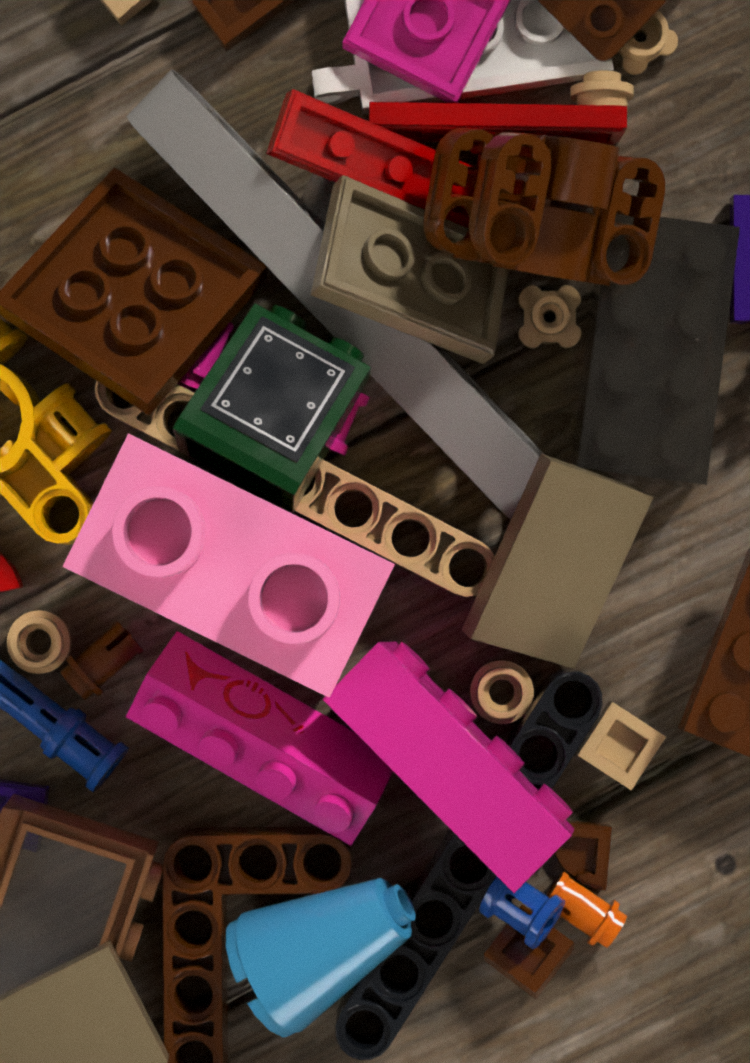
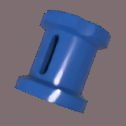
[479,877,565,949]

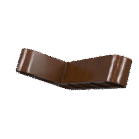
[163,826,352,1063]

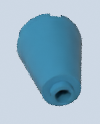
[225,878,416,1038]

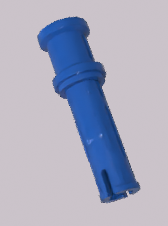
[0,659,129,793]

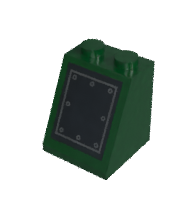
[172,303,371,514]

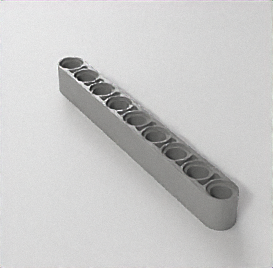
[127,69,545,520]

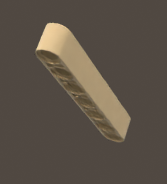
[95,380,494,597]

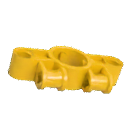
[0,317,112,545]

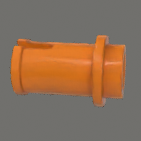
[547,871,627,948]

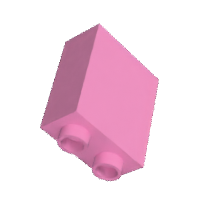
[62,433,395,698]

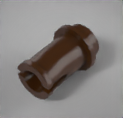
[60,620,144,700]

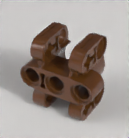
[424,128,665,286]

